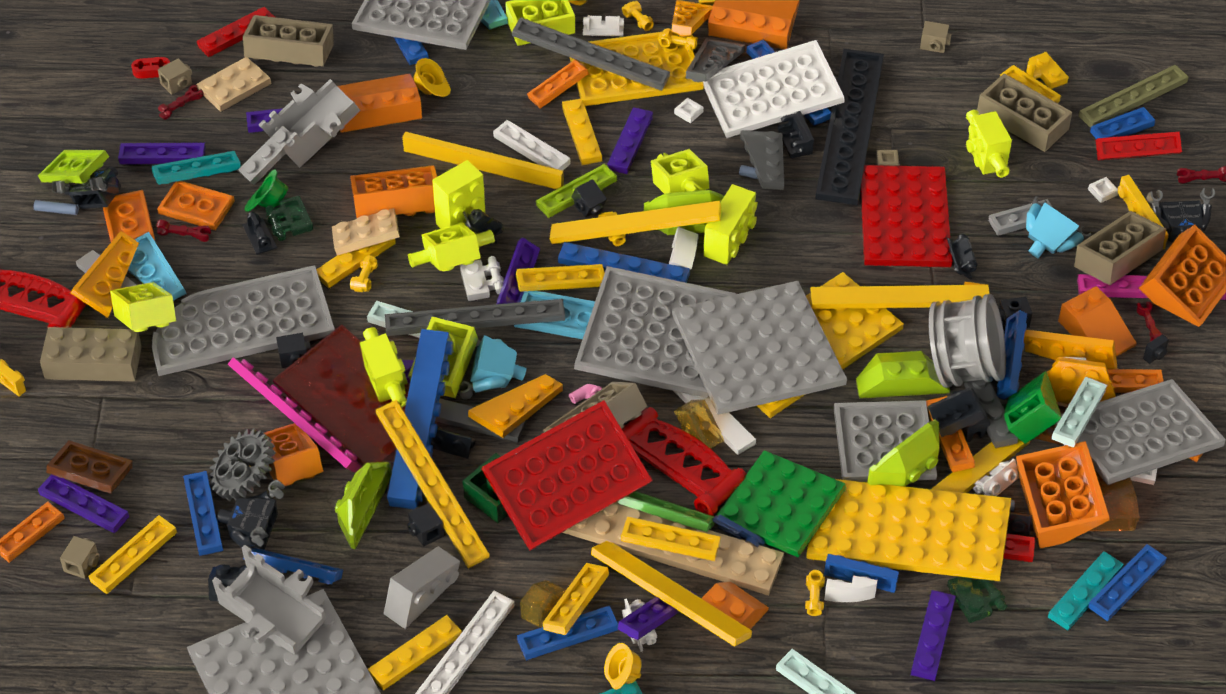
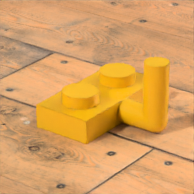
[1026,52,1069,89]

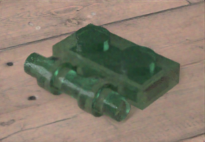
[265,195,313,241]
[947,576,1007,623]

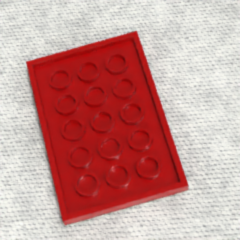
[860,165,952,267]
[481,400,652,551]

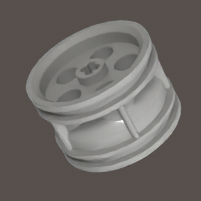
[929,294,1006,388]

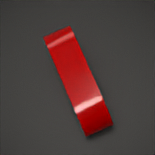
[131,57,170,79]

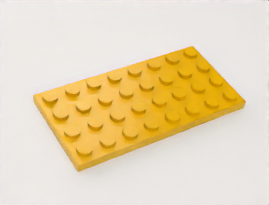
[757,272,904,418]
[807,479,1011,581]

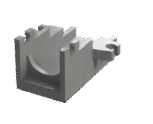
[258,79,360,168]
[212,545,327,655]

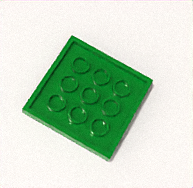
[717,450,846,558]

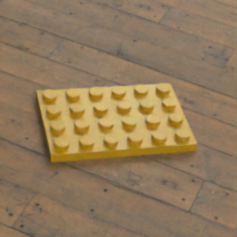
[570,32,704,106]

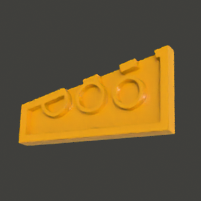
[671,0,713,37]
[71,231,139,318]
[1024,330,1118,369]
[468,374,563,438]

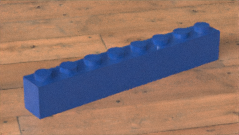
[387,329,454,509]

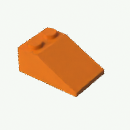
[1058,286,1136,356]
[265,423,323,486]

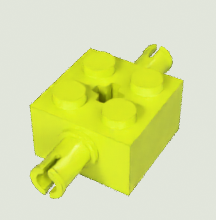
[966,110,1012,178]
[651,149,709,194]
[408,223,495,271]
[360,327,408,408]

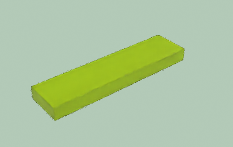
[536,164,617,218]

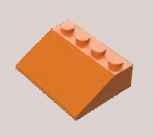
[708,0,800,50]
[337,74,422,133]
[350,165,437,218]
[1139,225,1226,327]
[1016,441,1110,549]

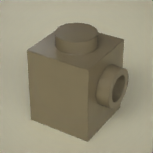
[920,21,952,53]
[158,58,192,95]
[60,536,99,579]

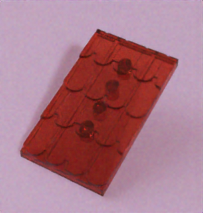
[272,325,410,466]

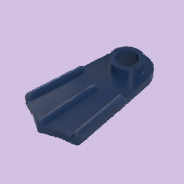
[713,514,765,547]

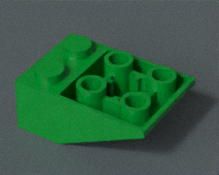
[1004,371,1062,444]

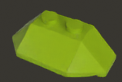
[644,190,724,235]
[856,351,950,399]
[867,419,939,487]
[335,462,392,549]

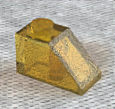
[674,400,724,449]
[520,580,566,628]

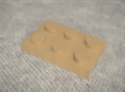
[196,57,271,112]
[332,208,400,255]

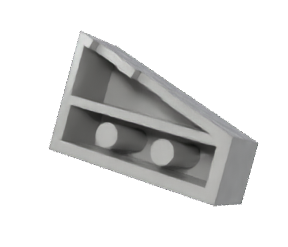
[384,546,460,629]

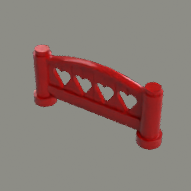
[0,269,87,328]
[622,407,746,516]

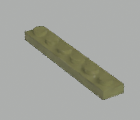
[1079,65,1188,128]

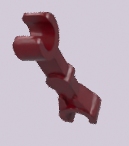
[158,85,203,120]
[1177,166,1226,184]
[156,220,211,242]
[1136,302,1162,342]

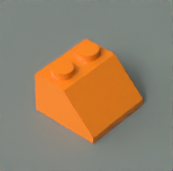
[701,581,769,629]

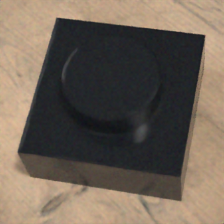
[1143,334,1169,364]

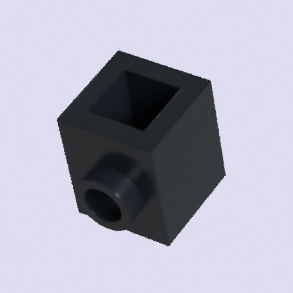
[571,179,607,217]
[999,297,1033,331]
[276,332,311,368]
[407,503,444,547]

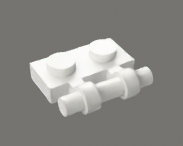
[460,256,504,301]

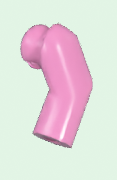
[569,384,603,404]

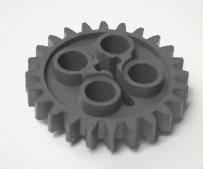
[208,428,276,501]

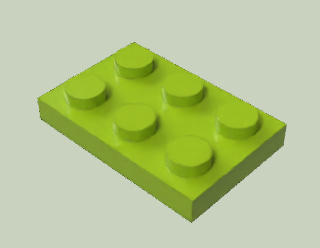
[38,150,109,184]

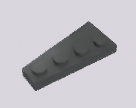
[686,38,745,82]
[740,130,784,190]

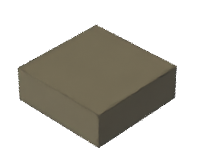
[876,150,900,166]

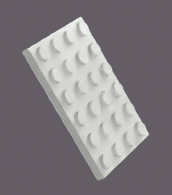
[703,40,844,138]

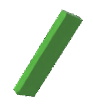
[618,491,715,532]

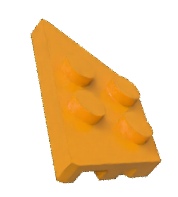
[1047,357,1116,404]

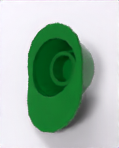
[244,169,288,212]

